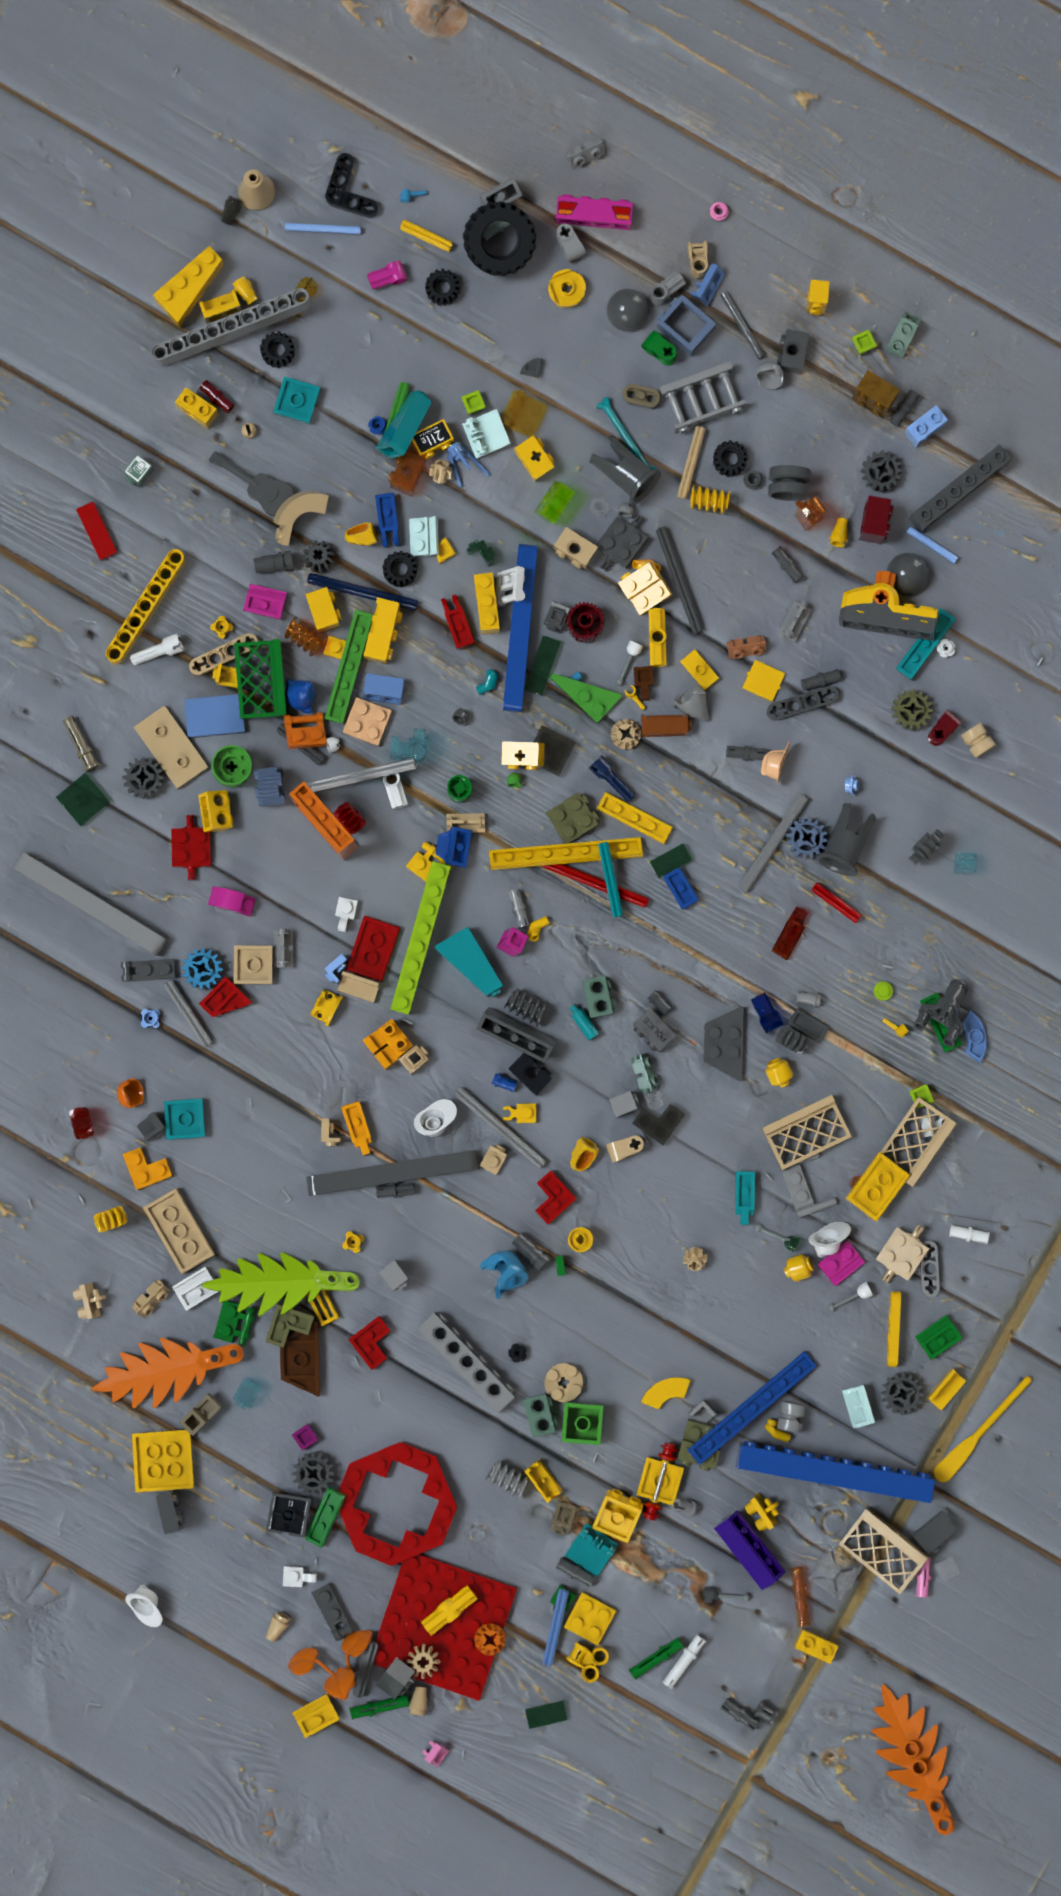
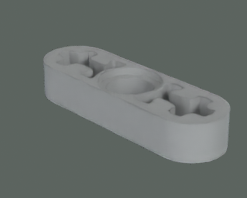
[920,1241,940,1297]

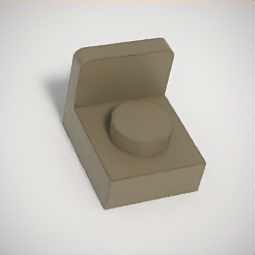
[550,1502,576,1535]

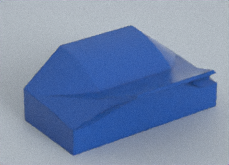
[436,827,472,868]

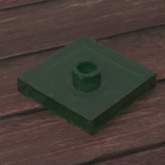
[56,773,110,826]

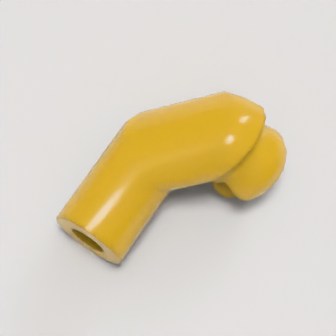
[527,916,550,942]

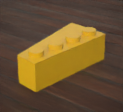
[153,246,224,328]

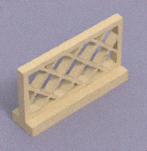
[762,1095,852,1170]
[881,1097,957,1187]
[838,1507,930,1594]

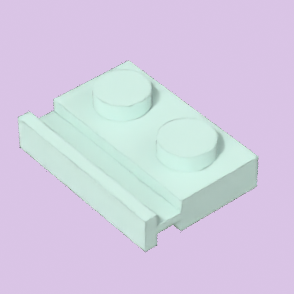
[409,516,439,557]

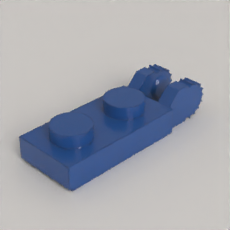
[375,493,399,548]

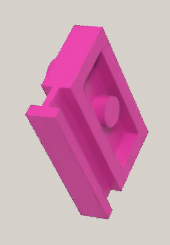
[243,584,287,620]
[817,1240,865,1286]

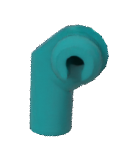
[476,669,498,695]

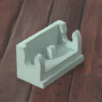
[842,1385,875,1428]

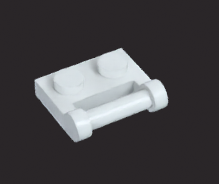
[495,566,525,607]

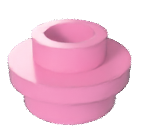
[710,202,729,221]

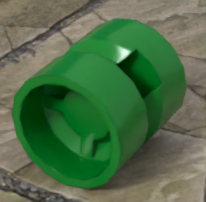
[447,775,472,803]

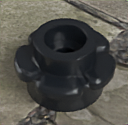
[508,1344,527,1363]

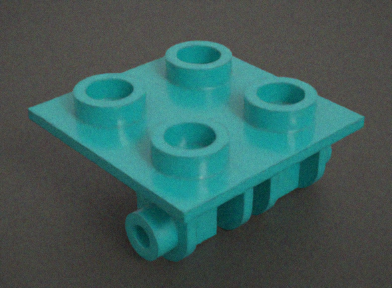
[565,1523,619,1577]

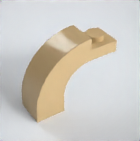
[273,491,329,546]

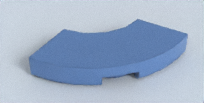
[962,1010,987,1063]

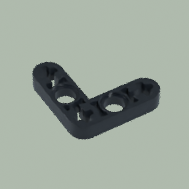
[325,153,378,218]

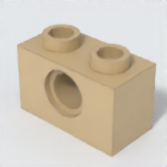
[554,527,598,570]

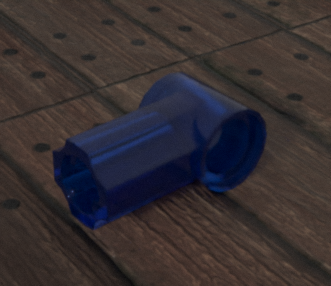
[750,993,784,1034]

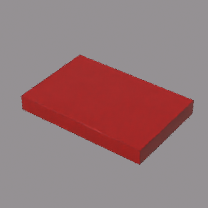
[346,916,400,982]

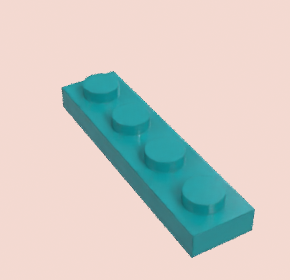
[896,608,956,680]

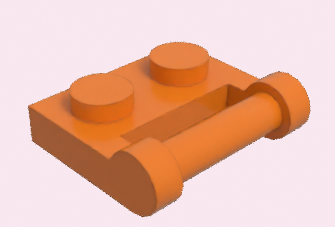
[284,712,327,749]

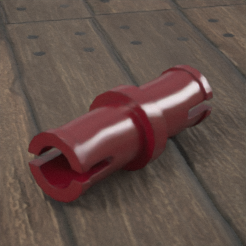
[199,380,235,414]

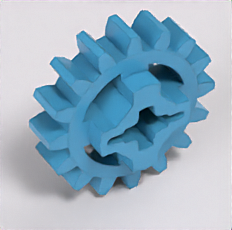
[181,948,223,990]

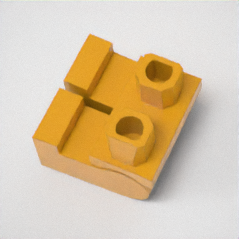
[362,1019,413,1070]

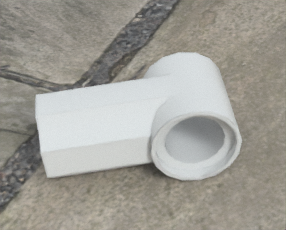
[383,773,408,810]

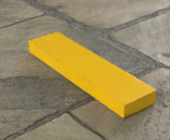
[597,792,673,845]

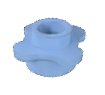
[845,775,859,796]
[141,1009,160,1028]

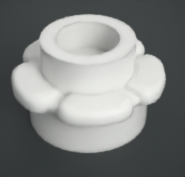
[937,639,955,658]

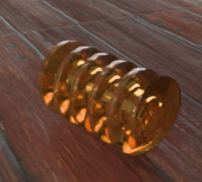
[284,617,327,657]

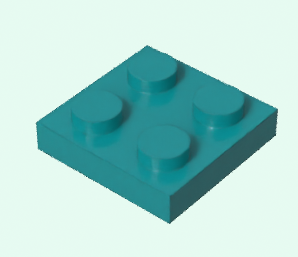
[273,376,321,424]
[164,1098,206,1140]

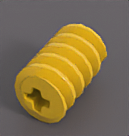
[690,485,730,514]

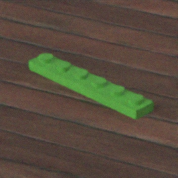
[325,610,373,724]

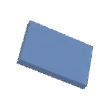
[184,694,245,738]

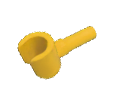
[624,685,646,710]
[882,1018,908,1037]

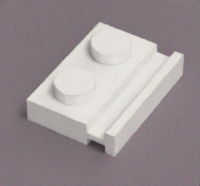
[172,1267,219,1311]

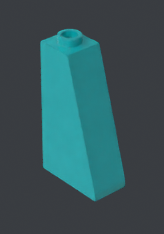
[375,390,432,459]
[435,927,503,998]

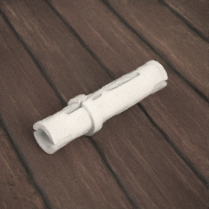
[662,1634,707,1689]

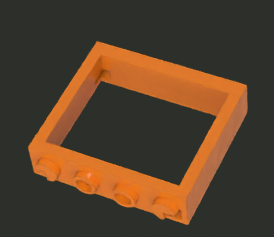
[289,781,357,860]

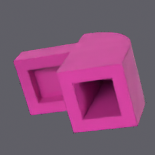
[208,886,256,917]

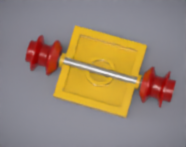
[636,1442,684,1521]

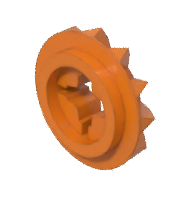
[475,1623,506,1655]

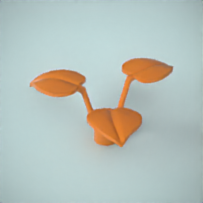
[288,1630,373,1700]

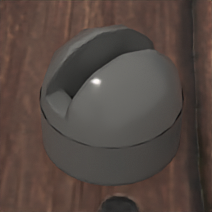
[452,708,469,725]

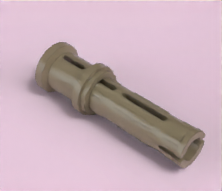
[63,716,101,773]

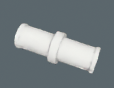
[949,1224,990,1244]

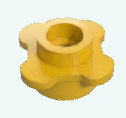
[210,616,233,639]
[342,1231,364,1253]

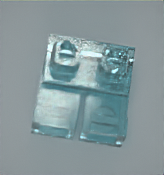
[390,728,428,763]

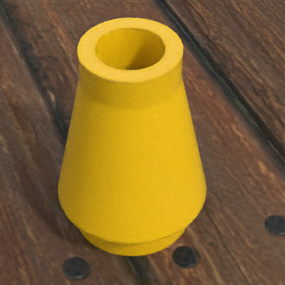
[232,276,258,305]
[829,518,848,547]

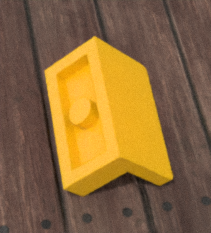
[926,1368,966,1411]

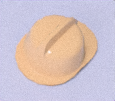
[761,741,791,785]

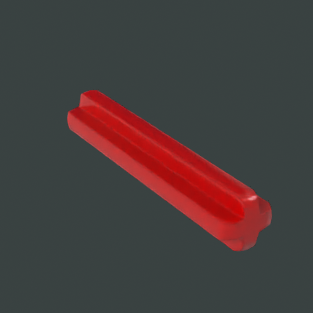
[812,883,862,923]

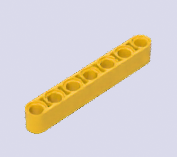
[106,549,186,665]

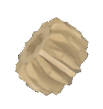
[407,1644,440,1679]

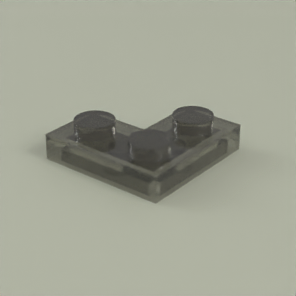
[533,726,576,777]
[632,1103,686,1146]

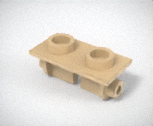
[446,813,485,833]
[132,1279,171,1318]

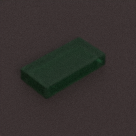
[650,844,692,879]
[525,1700,567,1729]

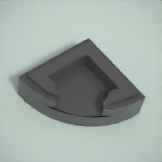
[520,358,543,378]

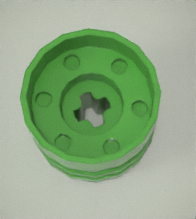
[212,745,252,788]

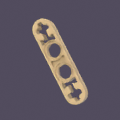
[189,633,258,676]

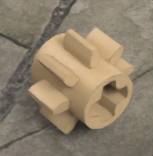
[429,460,453,483]
[683,1247,707,1271]

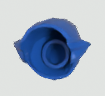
[285,679,317,714]

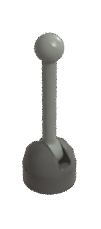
[703,1587,750,1603]

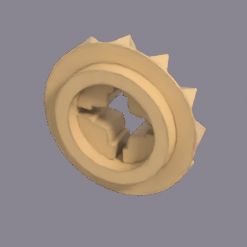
[611,719,641,749]

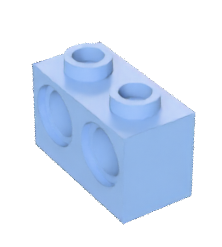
[904,405,948,448]

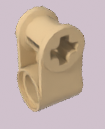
[687,241,708,279]
[606,1135,644,1163]

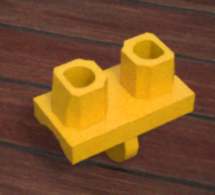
[745,1493,779,1531]

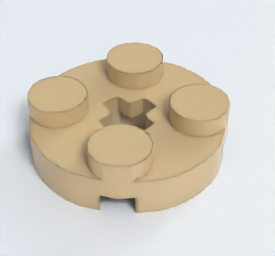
[544,1363,583,1402]

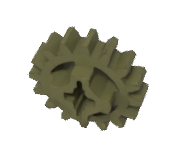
[891,689,933,731]

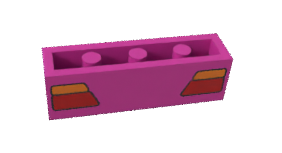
[556,194,633,230]

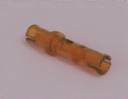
[790,1566,810,1627]

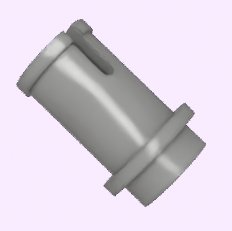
[796,991,821,1007]
[672,1499,698,1516]

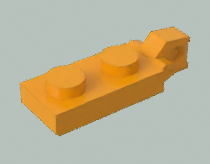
[341,1101,372,1156]

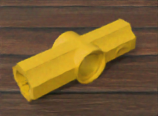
[648,608,667,667]
[421,1585,478,1635]

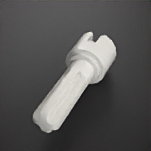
[130,633,184,665]

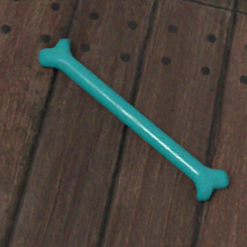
[596,397,657,470]

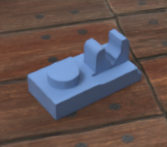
[691,263,725,307]

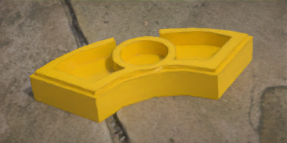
[641,1377,691,1409]

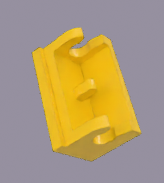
[199,290,242,324]
[524,1459,563,1503]

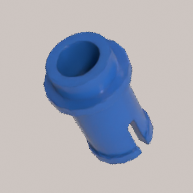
[492,1073,517,1092]

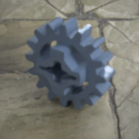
[786,817,828,859]

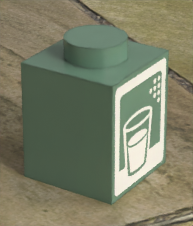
[123,454,154,487]

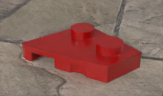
[199,976,253,1018]

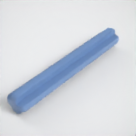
[543,1589,569,1666]

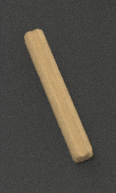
[677,426,705,499]

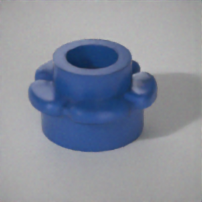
[368,416,387,435]

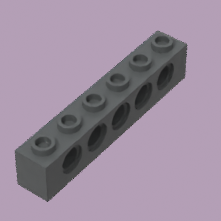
[909,444,1012,533]

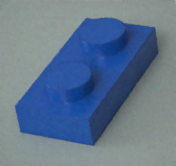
[663,867,699,910]

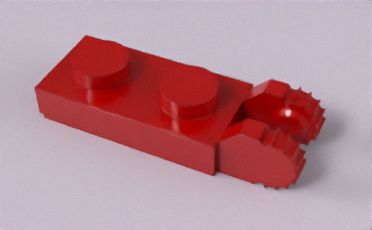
[441,594,475,650]

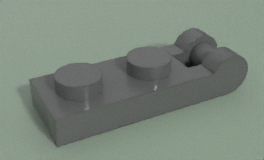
[121,959,176,982]
[312,1583,354,1642]

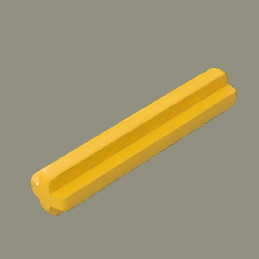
[400,220,453,252]

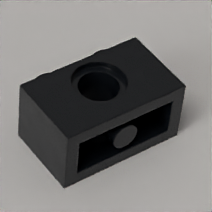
[508,1053,552,1096]

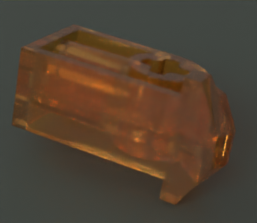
[795,496,828,531]

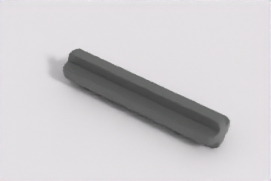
[277,724,325,766]
[353,1641,379,1698]

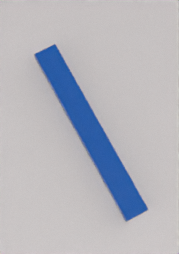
[687,1351,817,1465]

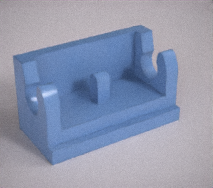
[363,673,404,705]

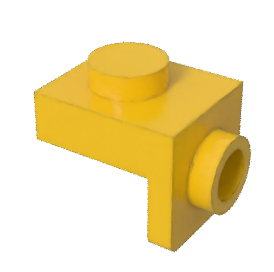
[212,663,242,689]

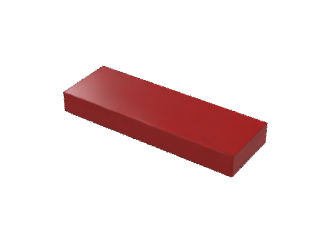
[76,501,117,561]

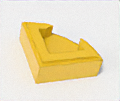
[437,537,456,564]

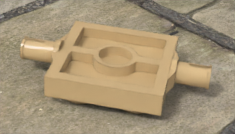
[876,1224,930,1284]

